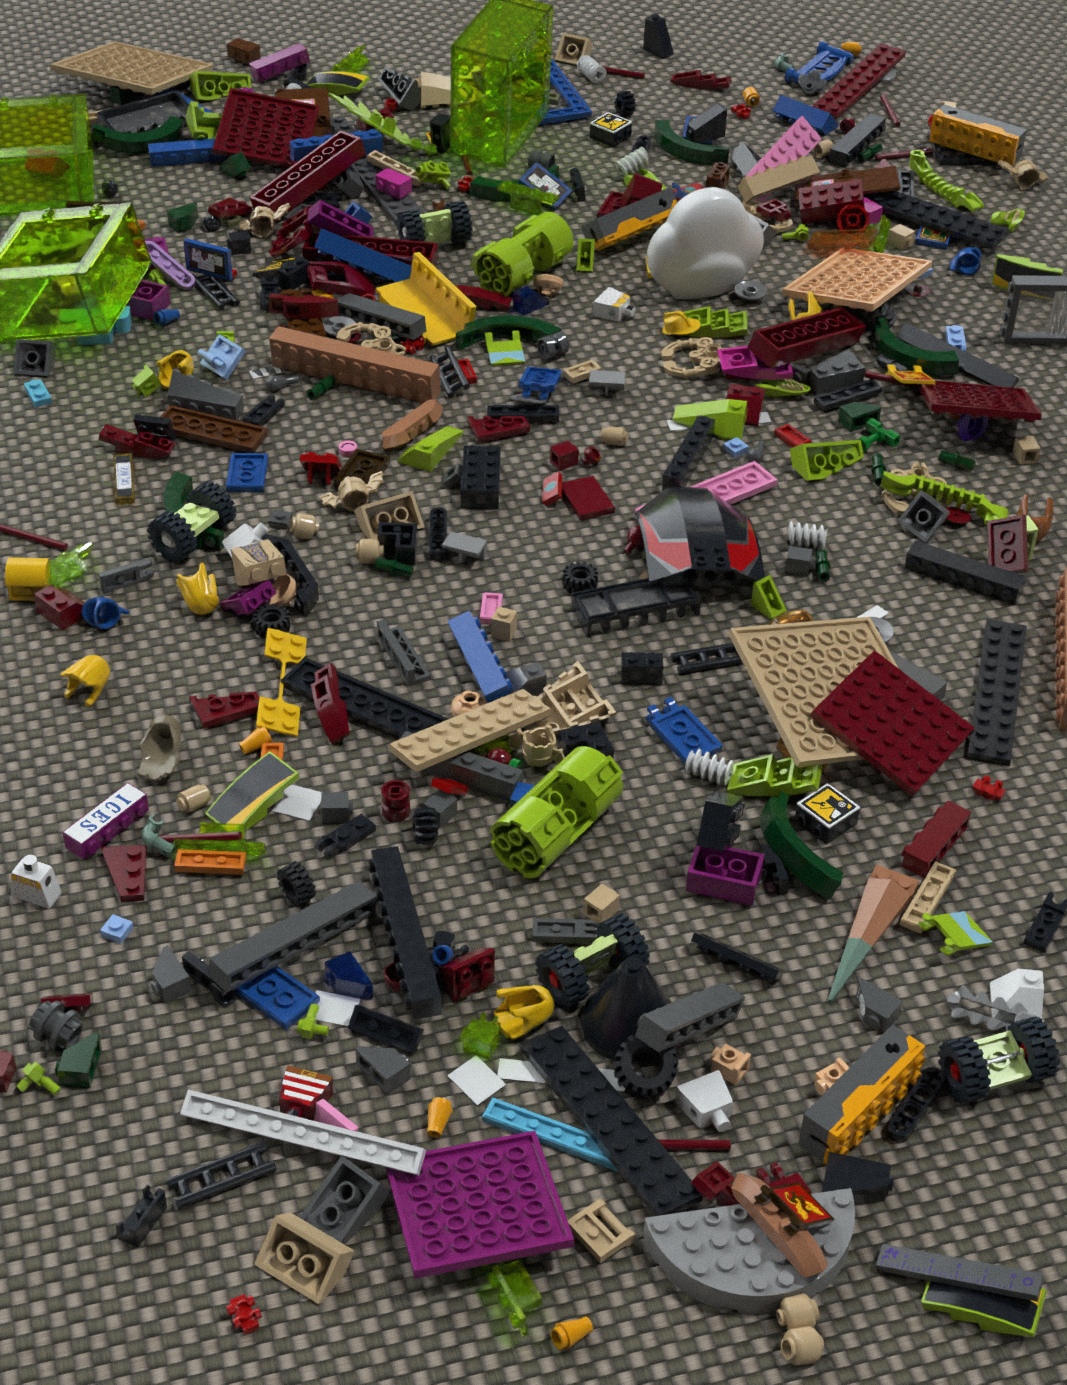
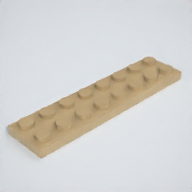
[389,689,551,772]

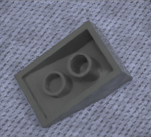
[299,1156,391,1245]

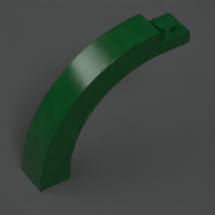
[92,115,184,153]
[654,120,729,165]
[470,165,560,201]
[456,315,561,350]
[875,317,959,375]
[163,472,225,551]
[760,791,843,900]

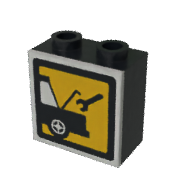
[589,112,632,147]
[795,783,860,844]

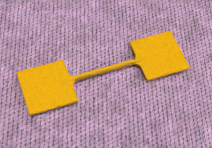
[256,628,307,737]

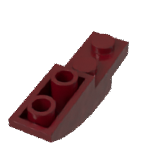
[269,294,339,319]
[98,424,176,458]
[311,663,350,745]

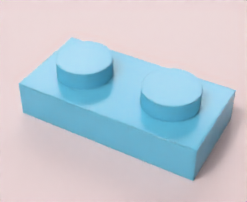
[24,379,52,407]

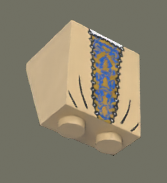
[231,539,286,586]

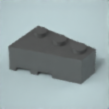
[808,349,865,395]

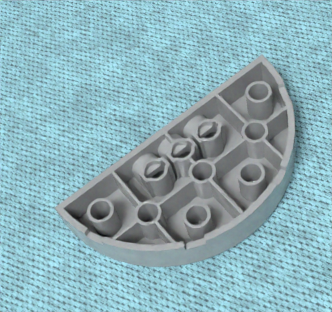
[643,1188,855,1314]

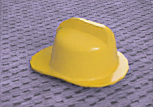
[662,311,701,335]

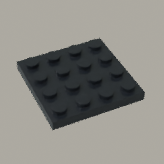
[927,131,998,165]

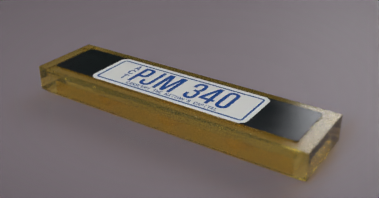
[113,453,135,504]

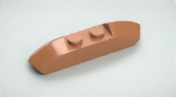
[382,399,443,451]
[731,1173,828,1277]

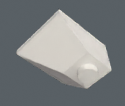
[990,969,1044,1023]

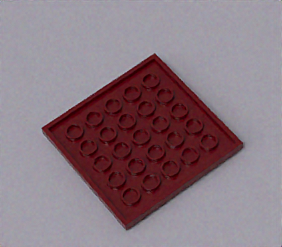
[213,88,319,168]
[918,381,1042,423]
[809,650,975,797]

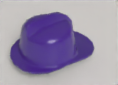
[957,414,988,441]

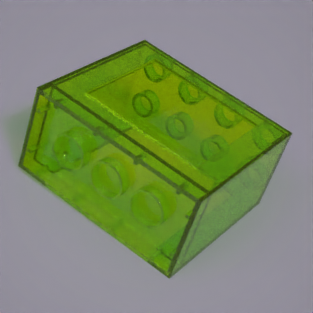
[450,0,554,168]
[0,93,94,216]
[0,202,152,342]

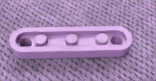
[141,241,195,290]

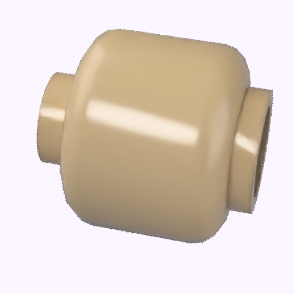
[290,513,319,539]
[356,539,383,564]
[776,1293,819,1331]
[781,1326,824,1366]

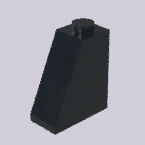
[643,14,673,59]
[686,103,727,143]
[822,1152,894,1206]

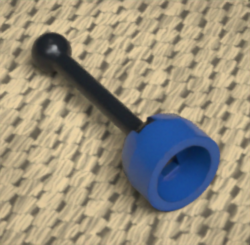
[432,945,469,965]

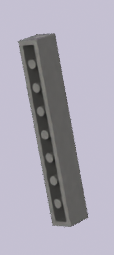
[209,881,377,992]

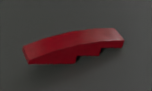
[670,70,732,89]
[455,285,512,312]

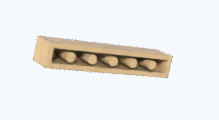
[737,155,820,203]

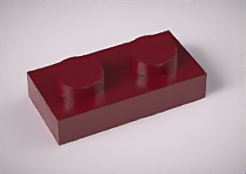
[41,993,93,1010]

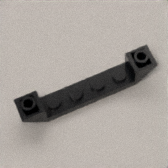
[262,534,319,617]

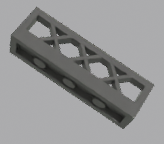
[377,620,431,686]

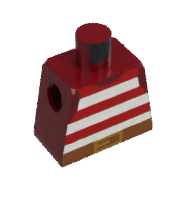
[279,1065,334,1121]

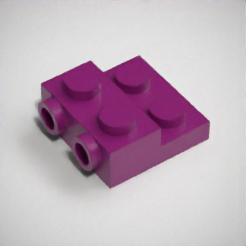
[219,579,276,616]

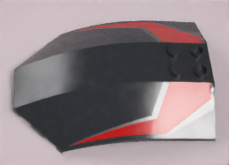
[635,487,765,587]

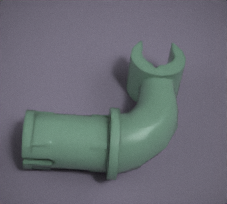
[774,53,794,72]
[142,815,176,858]

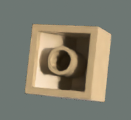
[555,33,593,65]

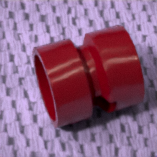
[381,780,410,822]

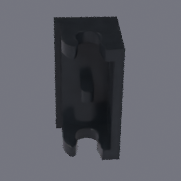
[115,1185,167,1248]

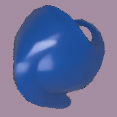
[950,247,982,275]
[81,597,130,629]

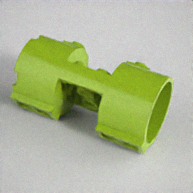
[470,212,574,296]
[489,746,623,878]

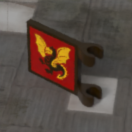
[754,1182,835,1236]

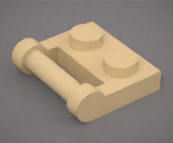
[567,1199,637,1263]

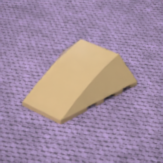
[420,72,478,108]
[524,661,617,737]

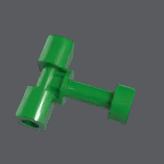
[857,418,901,452]

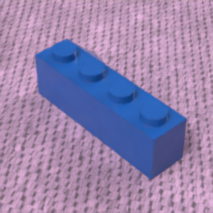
[772,95,839,135]

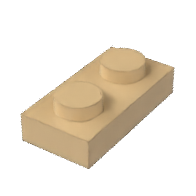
[563,360,602,384]

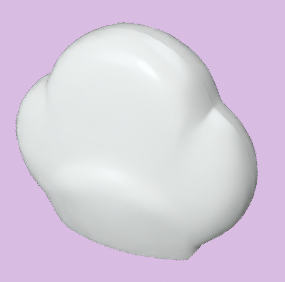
[647,187,764,299]

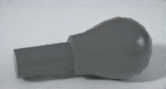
[266,376,299,392]
[747,440,765,463]

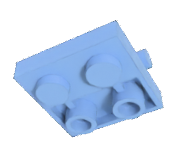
[197,334,246,380]

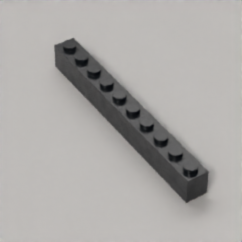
[368,846,442,1020]

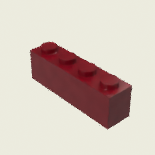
[901,800,971,878]

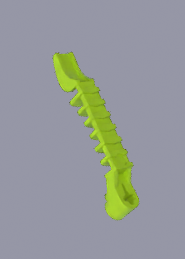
[909,150,984,212]
[880,471,1009,525]

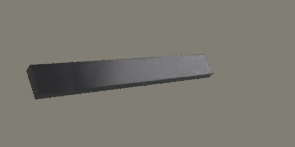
[896,322,1019,387]

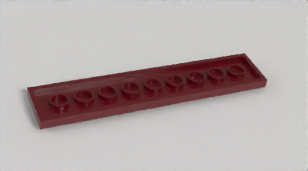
[812,44,906,120]

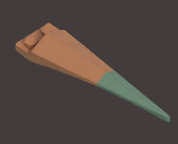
[828,865,919,1004]

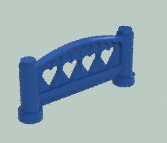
[784,41,854,91]

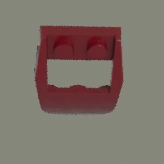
[269,205,315,259]
[307,261,375,297]

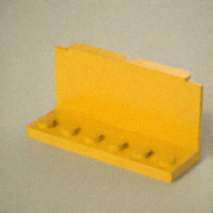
[376,252,477,346]

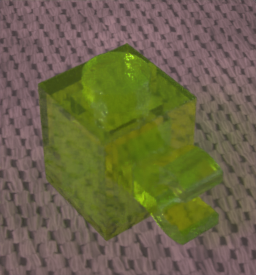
[460,1012,500,1061]

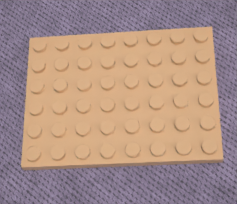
[782,247,932,312]

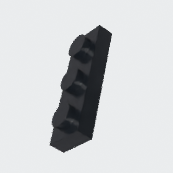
[348,1005,424,1053]

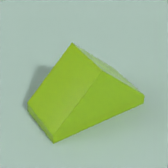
[576,238,595,272]
[751,575,787,619]

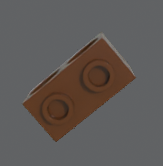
[706,162,730,189]

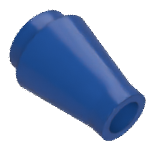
[153,309,180,326]

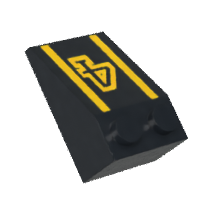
[253,256,311,290]

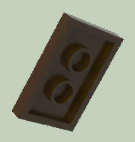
[334,449,390,487]

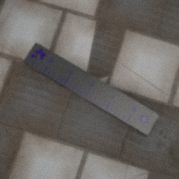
[876,1244,1044,1302]

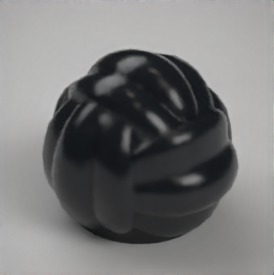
[101,180,118,197]
[203,214,221,231]

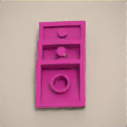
[717,346,793,380]

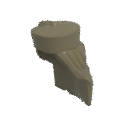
[137,715,182,782]

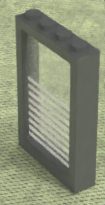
[1000,275,1067,344]

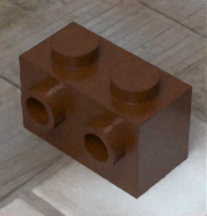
[227,38,261,65]

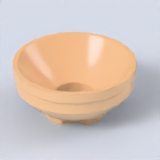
[533,274,564,296]
[267,574,296,607]
[451,690,488,717]

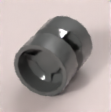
[528,149,556,170]
[537,331,569,360]

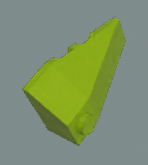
[189,71,252,101]
[673,399,747,441]
[398,426,464,472]
[790,440,864,481]

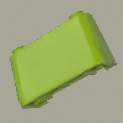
[186,101,222,140]

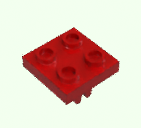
[299,452,342,485]

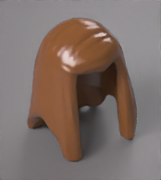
[1016,494,1053,541]

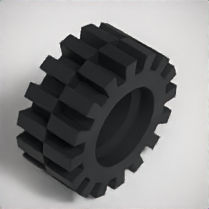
[563,561,598,594]
[253,604,291,639]
[277,861,316,906]

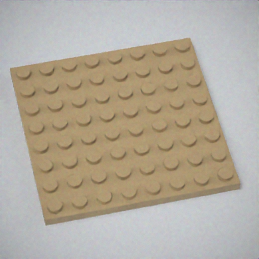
[50,41,213,95]
[728,617,899,767]

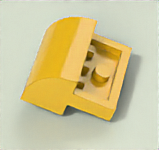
[5,557,50,601]

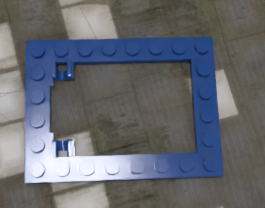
[472,60,592,129]

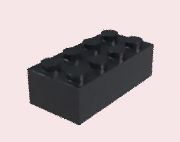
[461,445,501,509]
[696,791,746,851]

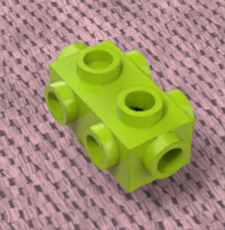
[415,161,451,190]

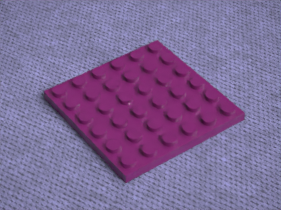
[385,1131,574,1279]

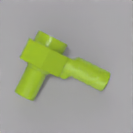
[782,224,809,241]
[149,269,166,285]
[297,1004,329,1039]
[16,1061,61,1096]

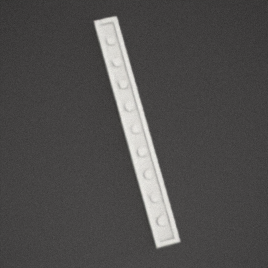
[180,1090,426,1176]

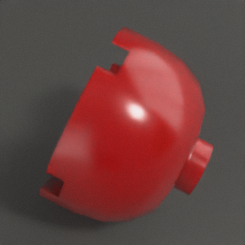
[837,204,869,237]

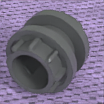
[29,1001,84,1051]

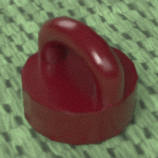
[840,118,855,134]
[582,446,601,465]

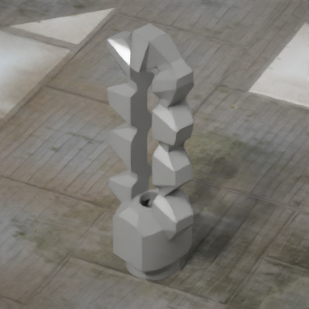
[947,985,1045,1032]

